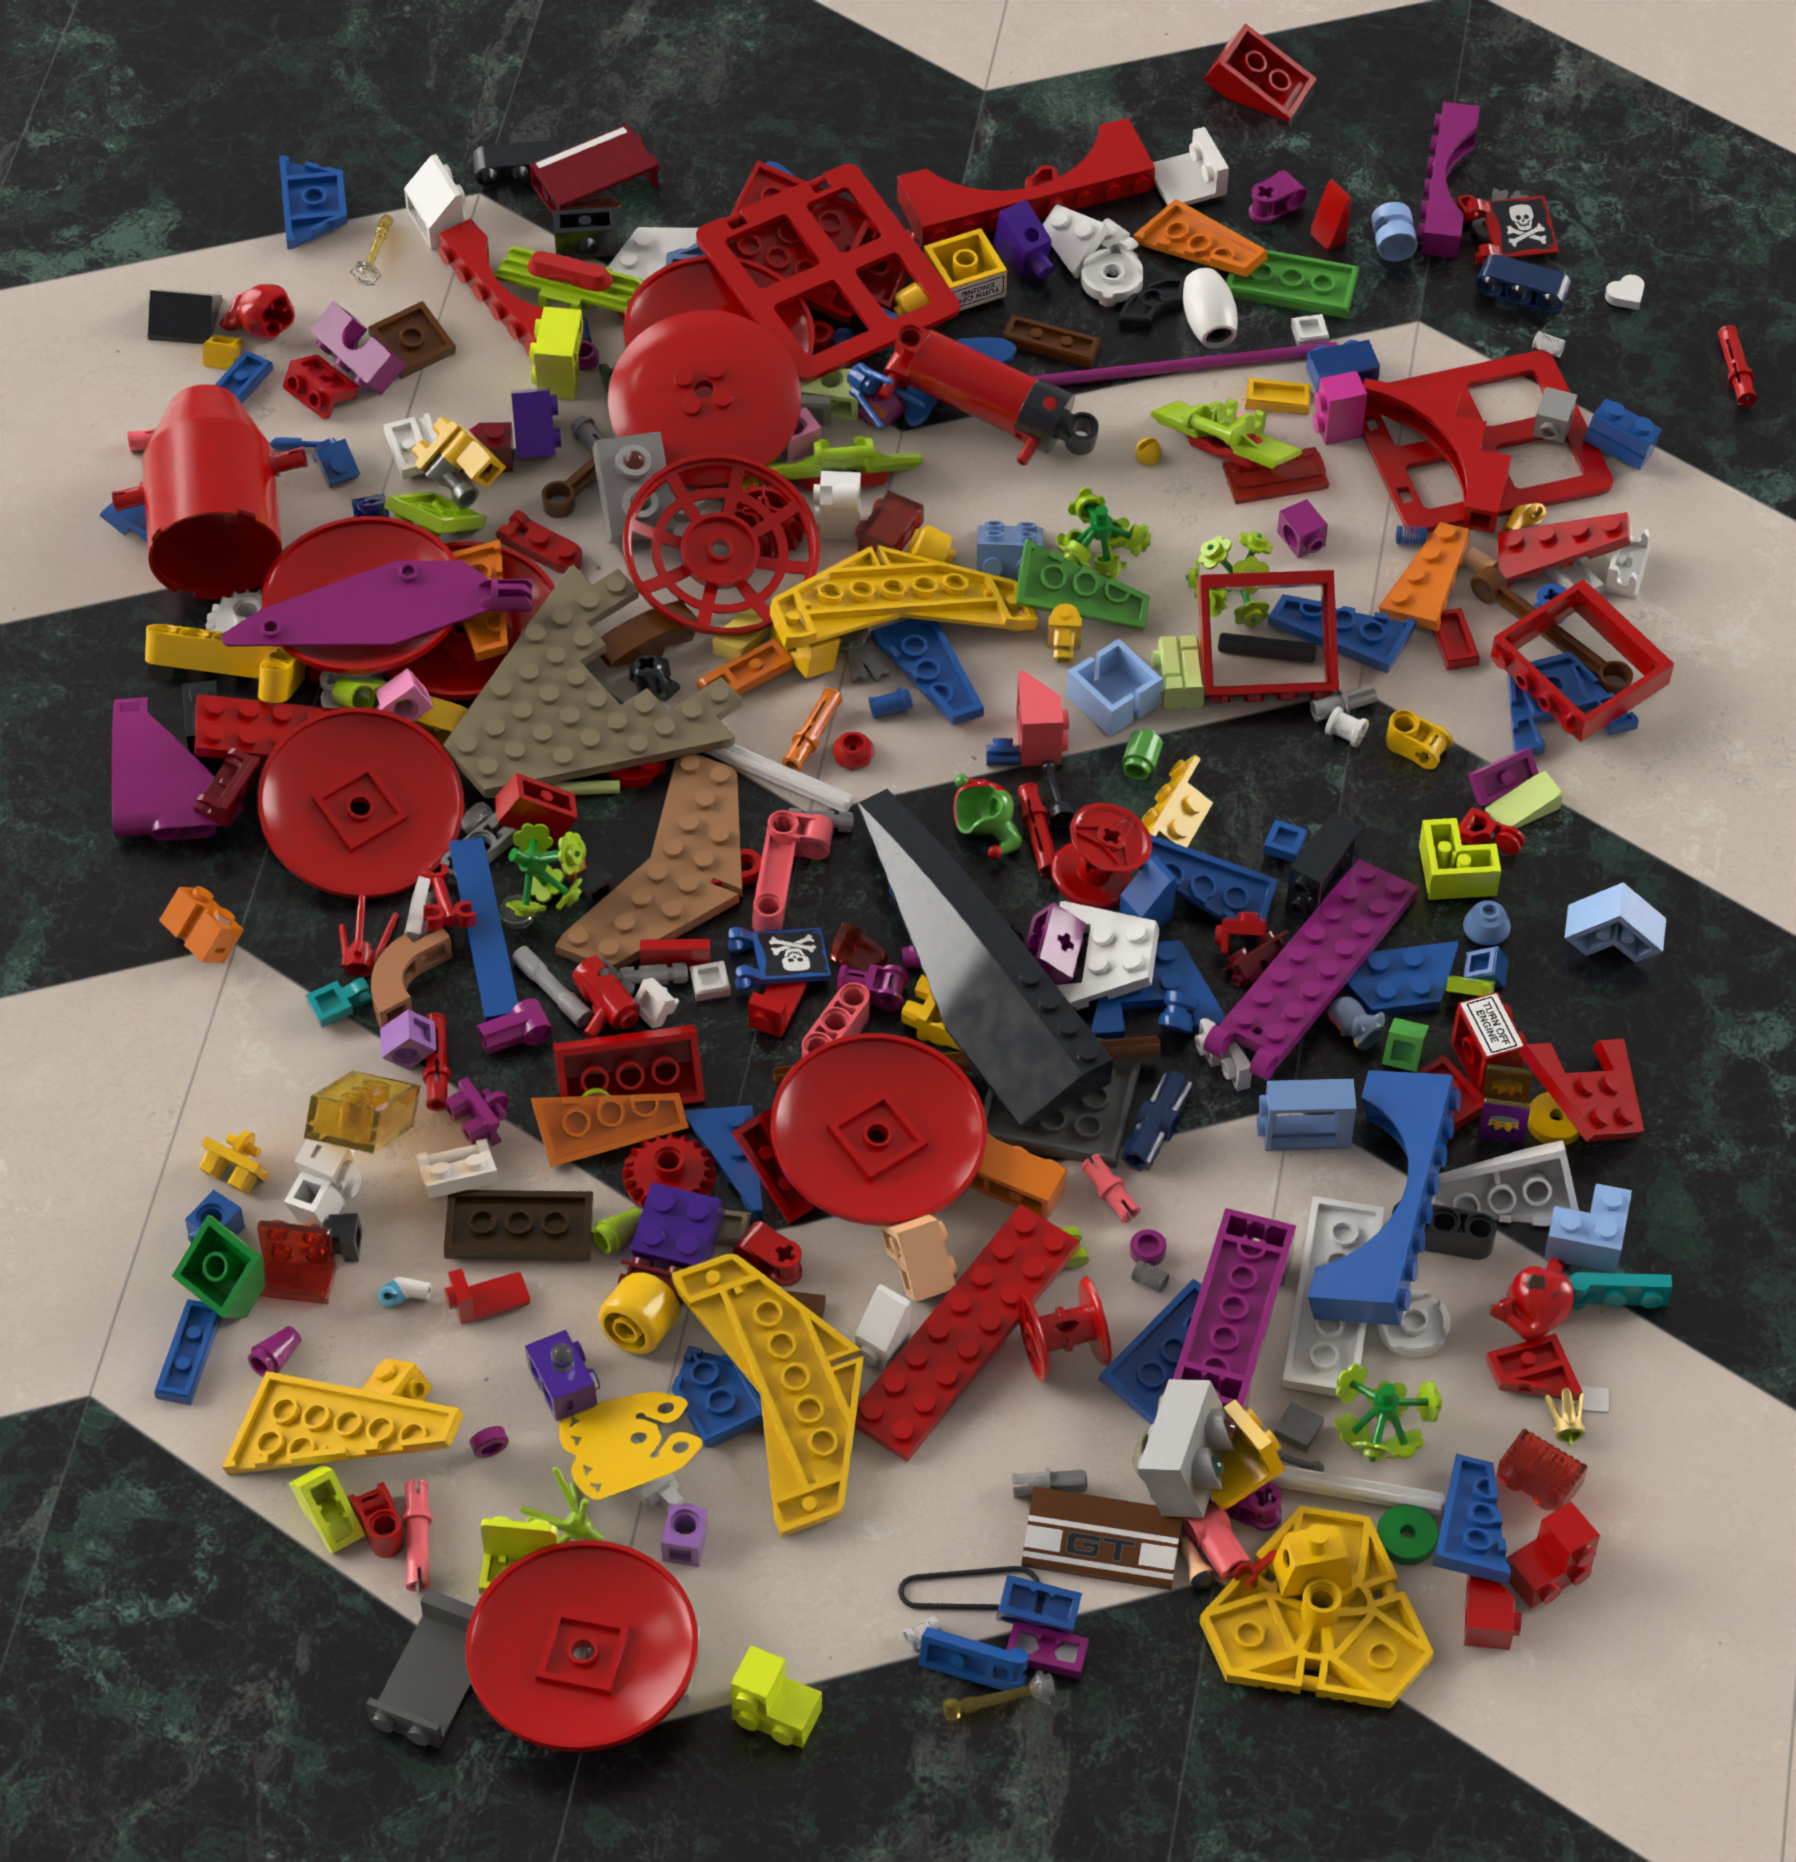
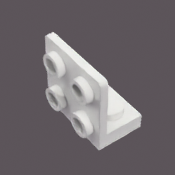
[1153,127,1229,206]

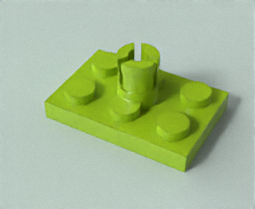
[384,491,487,539]

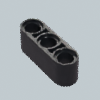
[473,141,562,187]
[1391,1202,1497,1260]

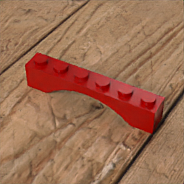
[438,218,543,356]

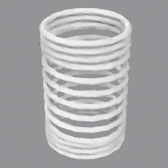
[1532,331,1565,358]
[903,1616,943,1651]

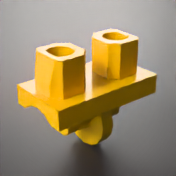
[1047,603,1082,663]
[199,1130,270,1195]

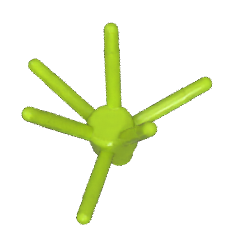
[519,1467,605,1543]

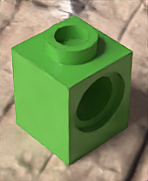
[1382,1018,1429,1072]

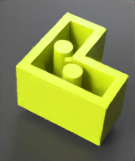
[529,306,583,400]
[1419,818,1501,900]
[731,1645,822,1748]

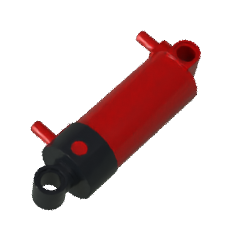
[878,324,1099,466]

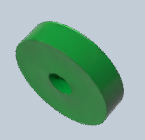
[1377,1505,1438,1565]

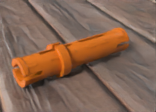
[782,687,843,772]

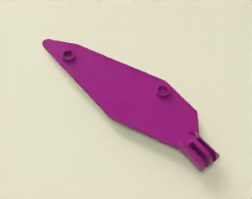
[222,560,533,647]

